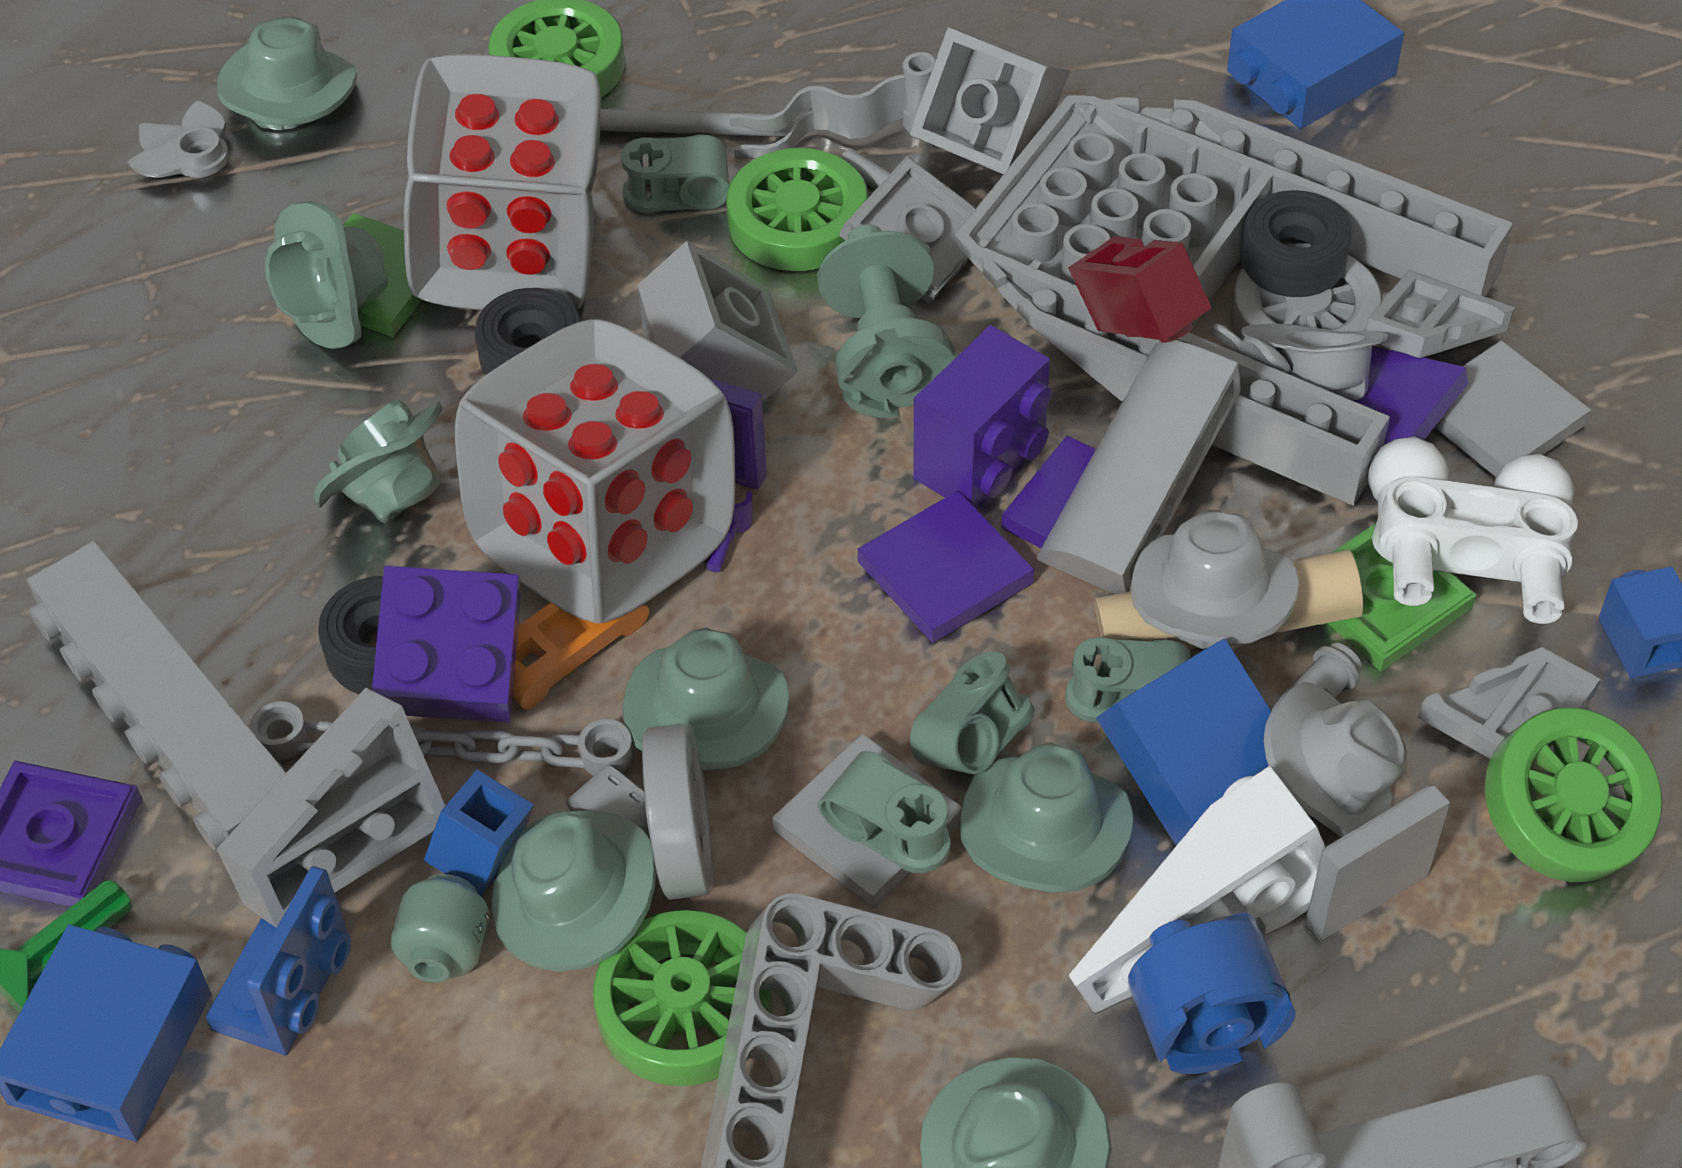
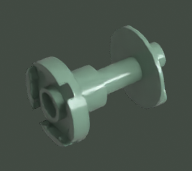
[817,224,955,418]

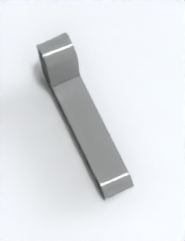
[701,893,962,1168]
[1218,1074,1586,1168]

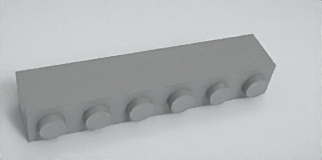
[26,540,286,851]

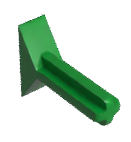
[0,880,133,1013]

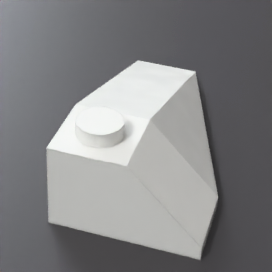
[1069,766,1325,1014]

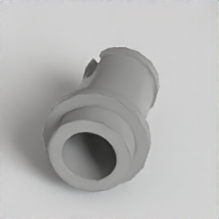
[1282,643,1362,698]

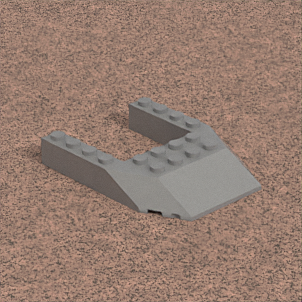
[955,95,1513,506]

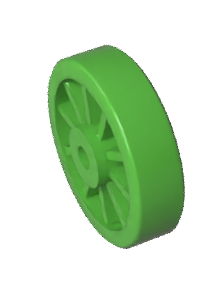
[488,0,625,97]
[726,148,868,271]
[1485,707,1662,882]
[593,910,773,1086]

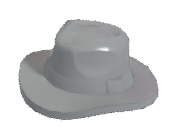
[1130,510,1299,649]
[1263,682,1407,838]

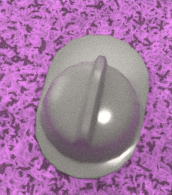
[1240,324,1388,400]

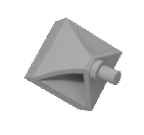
[909,27,1070,174]
[637,241,798,402]

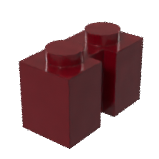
[1068,236,1212,343]

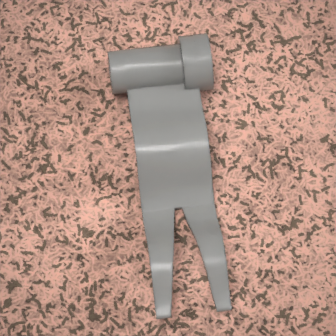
[729,52,936,158]

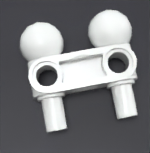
[1368,436,1578,624]

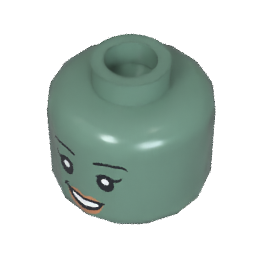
[391,874,490,983]

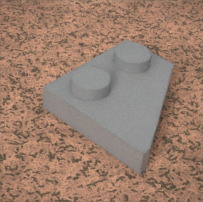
[1365,270,1515,358]
[1418,647,1601,771]

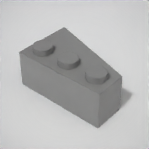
[217,688,445,928]

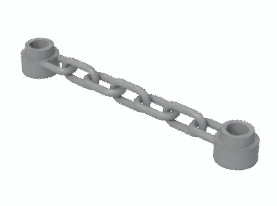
[250,701,634,775]

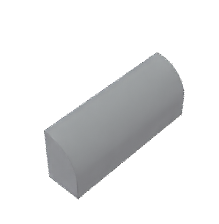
[1037,341,1241,594]

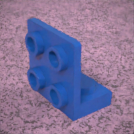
[205,866,351,1056]

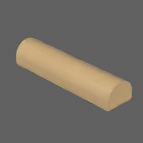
[1094,550,1363,649]

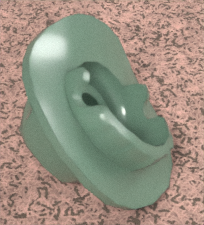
[217,16,357,130]
[265,201,388,349]
[313,399,443,524]
[622,627,789,770]
[959,742,1133,893]
[491,811,657,972]
[920,1057,1112,1168]

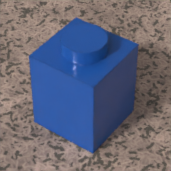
[1598,566,1682,679]
[424,769,534,896]

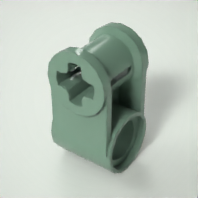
[621,135,730,214]
[1064,637,1191,723]
[910,651,1035,774]
[818,751,951,873]

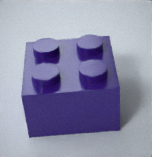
[913,325,1052,509]
[372,566,521,723]

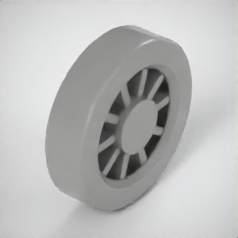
[1231,244,1382,349]
[642,723,714,900]

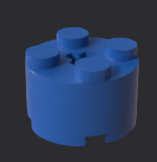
[1128,913,1296,1074]

